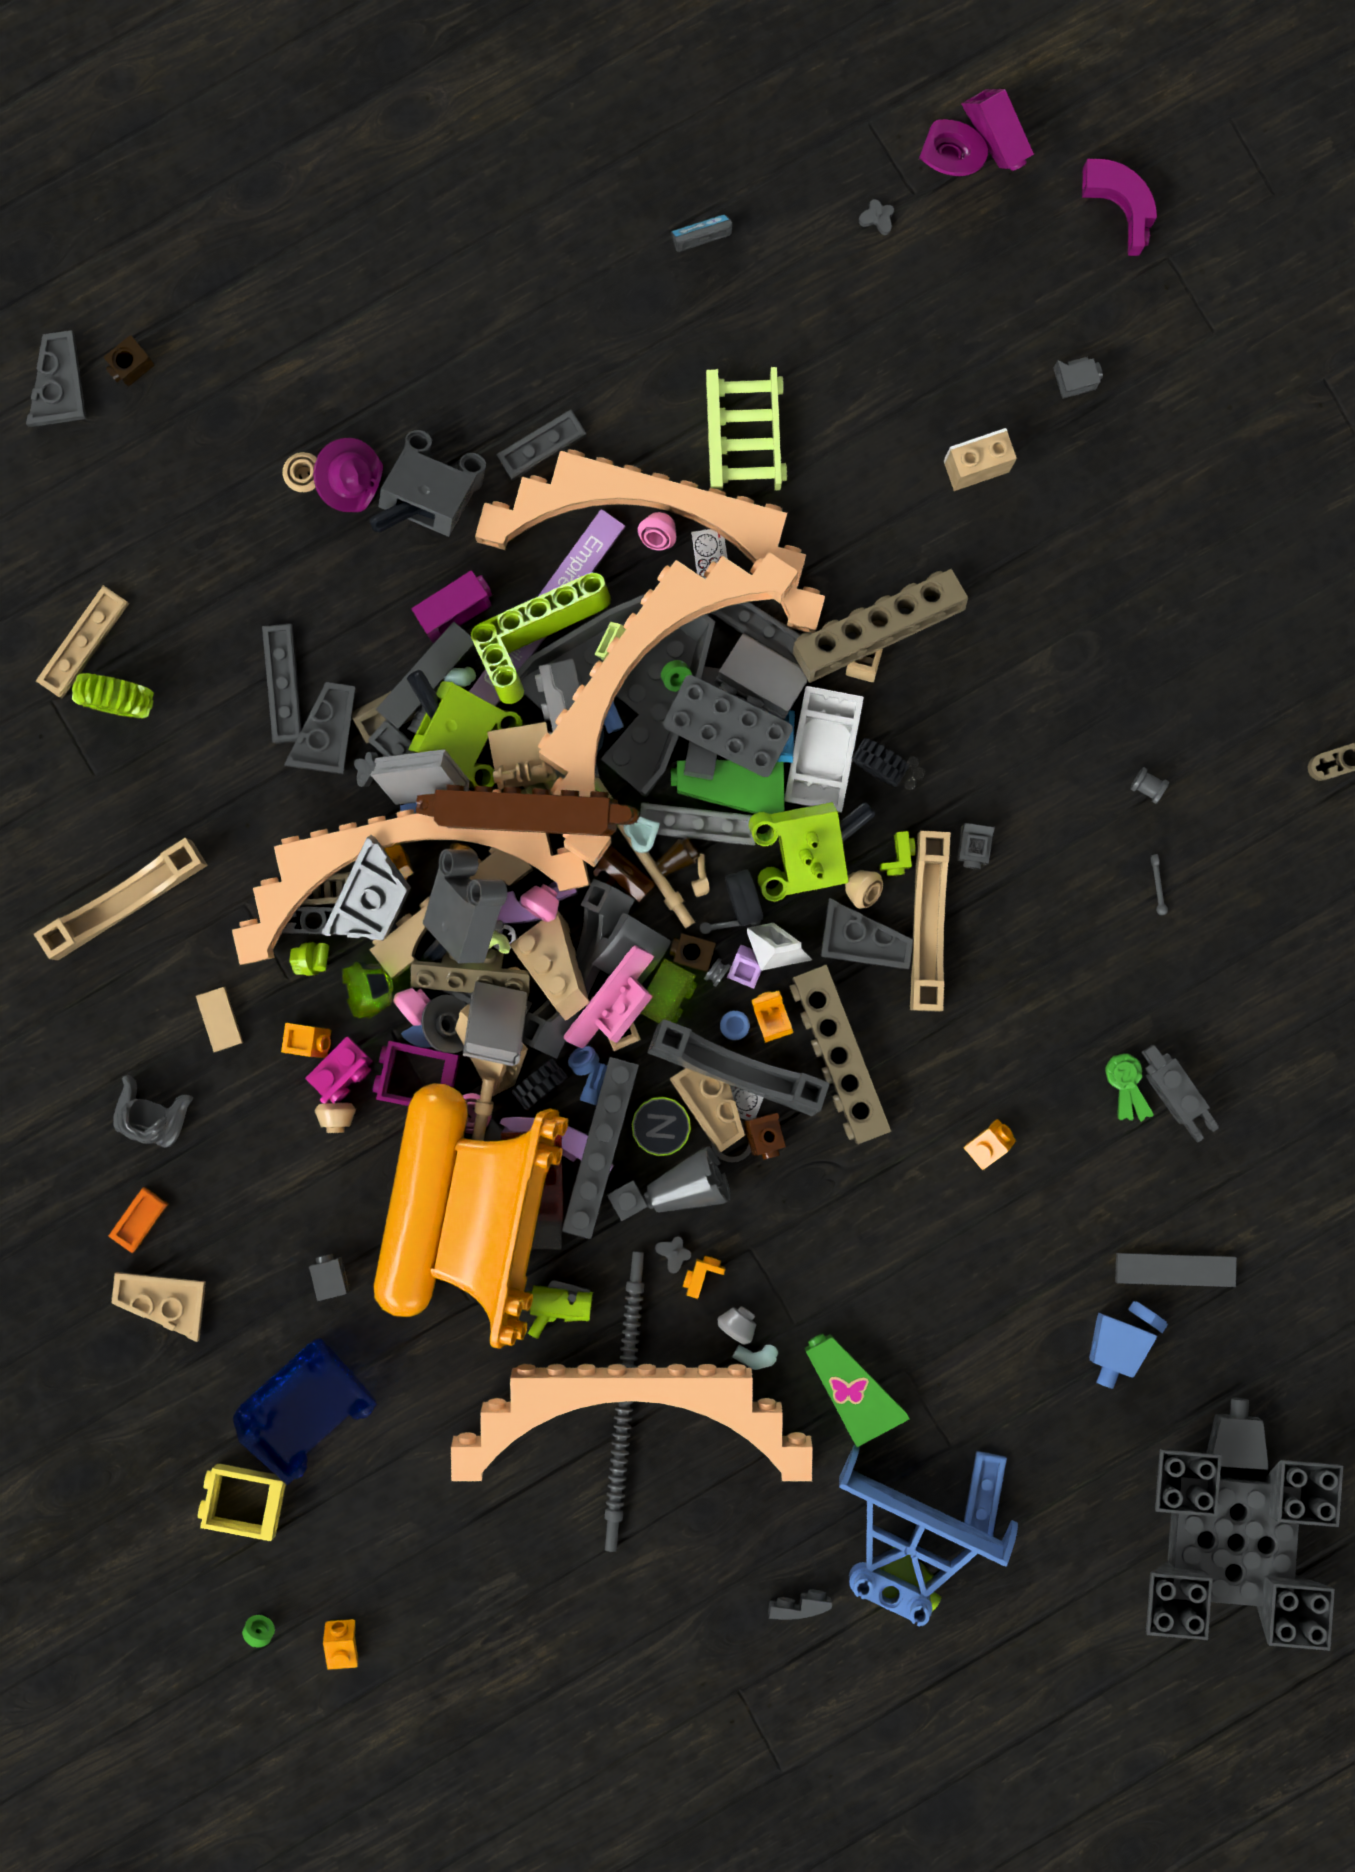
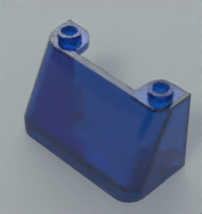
[233,1339,377,1485]

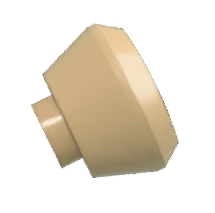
[283,452,317,492]
[845,870,883,909]
[315,1103,356,1133]

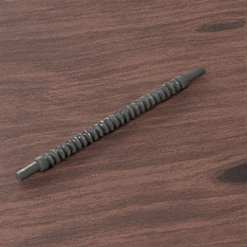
[604,1251,645,1552]

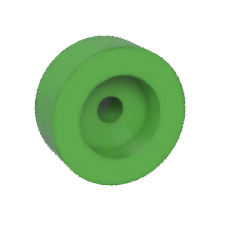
[661,660,692,692]
[242,1615,275,1647]

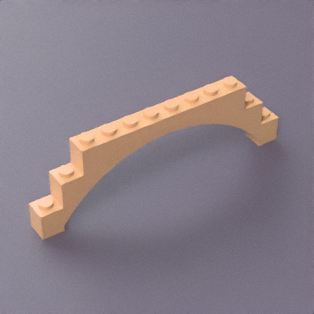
[475,449,825,634]
[538,552,798,867]
[232,789,591,965]
[451,1364,812,1481]

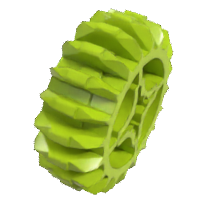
[72,673,154,719]

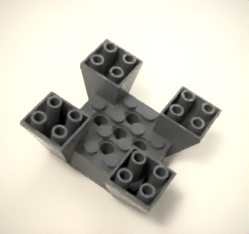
[1146,1449,1343,1651]

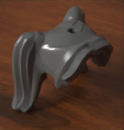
[113,1075,193,1148]

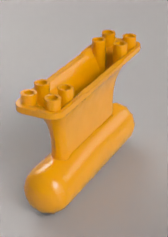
[374,1083,568,1349]

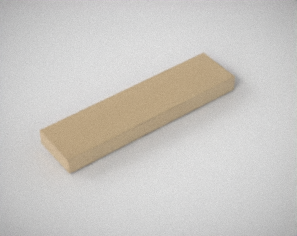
[36,585,129,699]

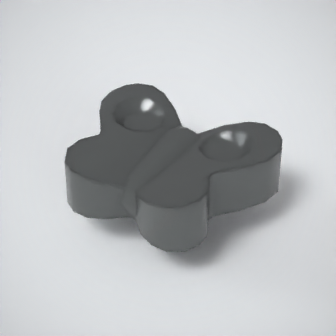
[859,199,894,235]
[354,752,378,787]
[655,1236,691,1273]

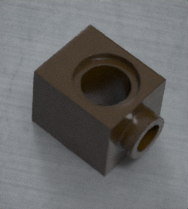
[104,335,155,387]
[670,934,716,972]

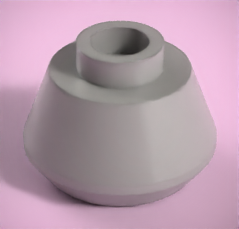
[718,1306,757,1345]

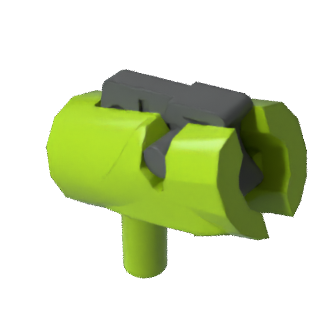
[526,1280,593,1339]

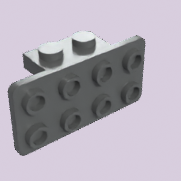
[663,675,793,777]

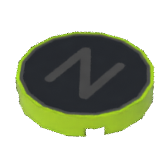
[632,1097,691,1156]

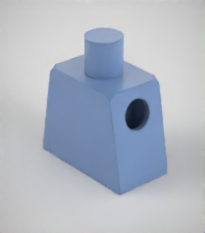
[1090,1313,1157,1389]

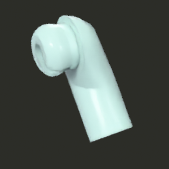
[443,667,476,687]
[732,1344,778,1370]

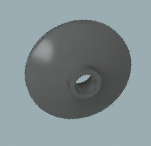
[421,995,467,1054]

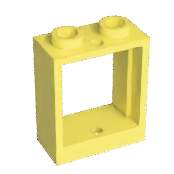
[198,1463,287,1541]

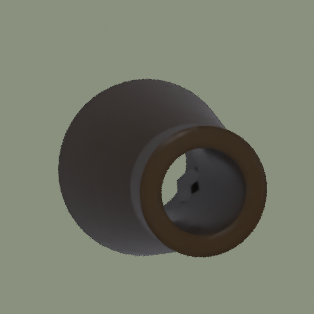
[655,837,701,877]

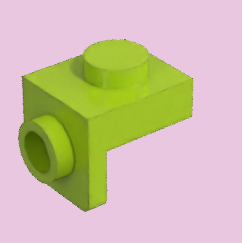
[879,831,916,876]

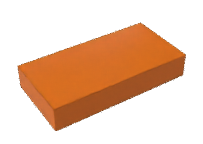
[108,1187,169,1253]

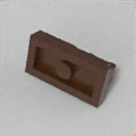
[593,846,656,902]

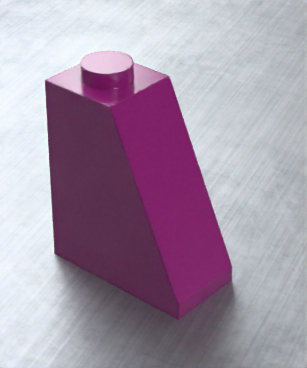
[961,89,1034,171]

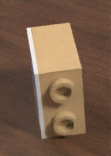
[944,428,1017,491]

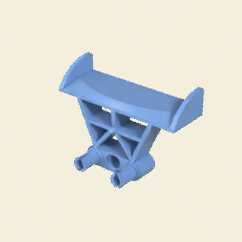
[839,1445,1018,1626]

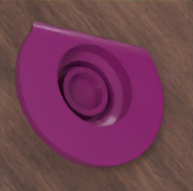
[919,119,988,176]
[313,438,383,512]

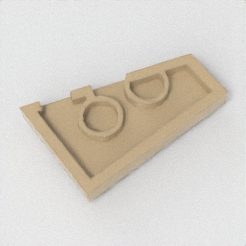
[670,1068,745,1153]
[112,1272,206,1342]

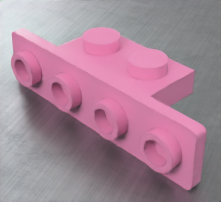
[563,945,654,1048]

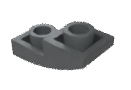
[768,1589,832,1620]

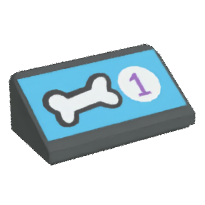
[671,214,732,252]

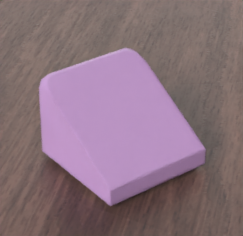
[727,945,761,989]

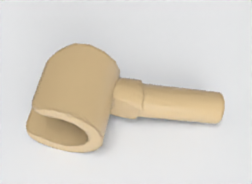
[691,854,710,897]

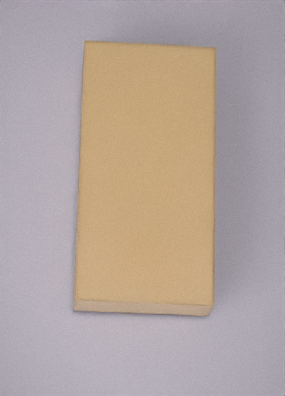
[196,987,243,1052]

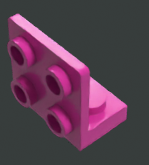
[305,1036,373,1104]

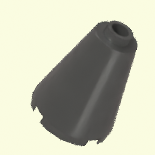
[644,1146,731,1213]

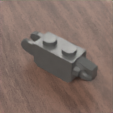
[1142,1045,1219,1142]

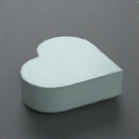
[624,817,660,853]

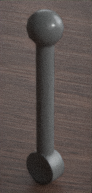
[1151,854,1168,915]
[700,920,761,934]

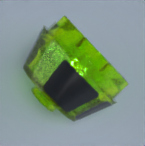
[342,962,393,1019]

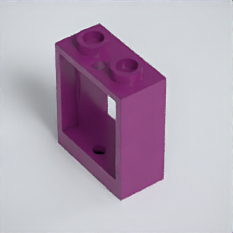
[411,570,493,643]
[373,1041,461,1106]

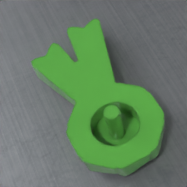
[1105,1053,1153,1122]

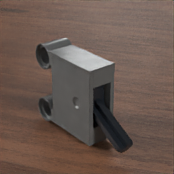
[370,430,486,537]
[423,849,507,964]

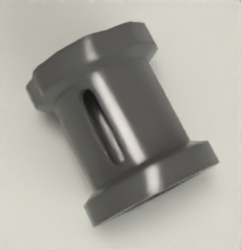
[1130,767,1169,804]

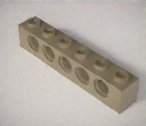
[793,569,968,683]
[789,965,891,1144]

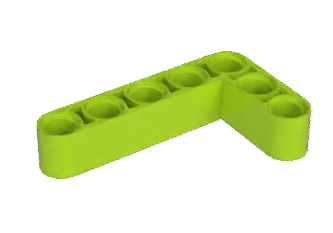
[471,573,611,704]

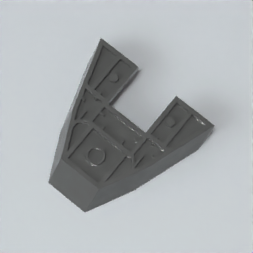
[517,594,715,798]

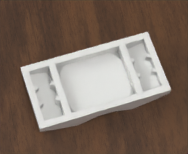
[784,686,864,813]

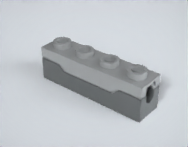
[535,659,599,779]

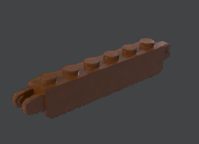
[416,785,640,836]

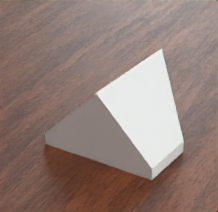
[747,923,812,971]

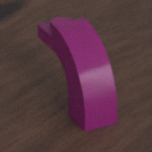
[1082,159,1157,256]

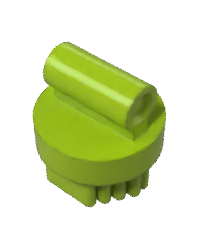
[289,942,329,976]

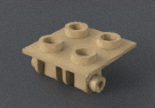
[487,722,557,789]

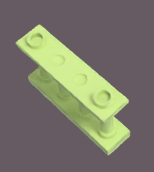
[706,367,787,491]

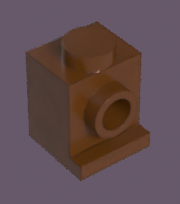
[743,1113,786,1160]

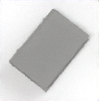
[715,633,808,720]
[371,749,469,805]
[463,981,528,1066]

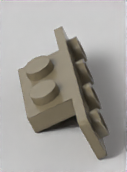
[411,948,530,996]

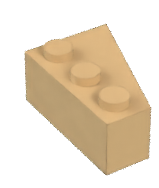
[509,910,590,1021]

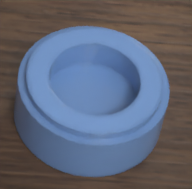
[720,1011,750,1040]
[568,1046,599,1076]

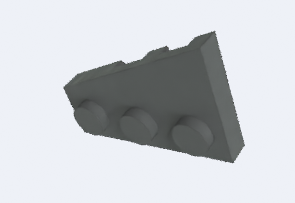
[26,330,87,427]
[284,682,355,775]
[821,898,913,969]

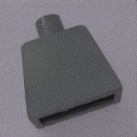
[1207,1398,1268,1470]

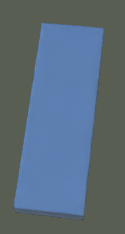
[964,1451,1007,1537]

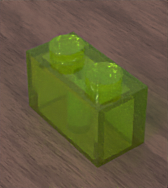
[641,958,698,1023]

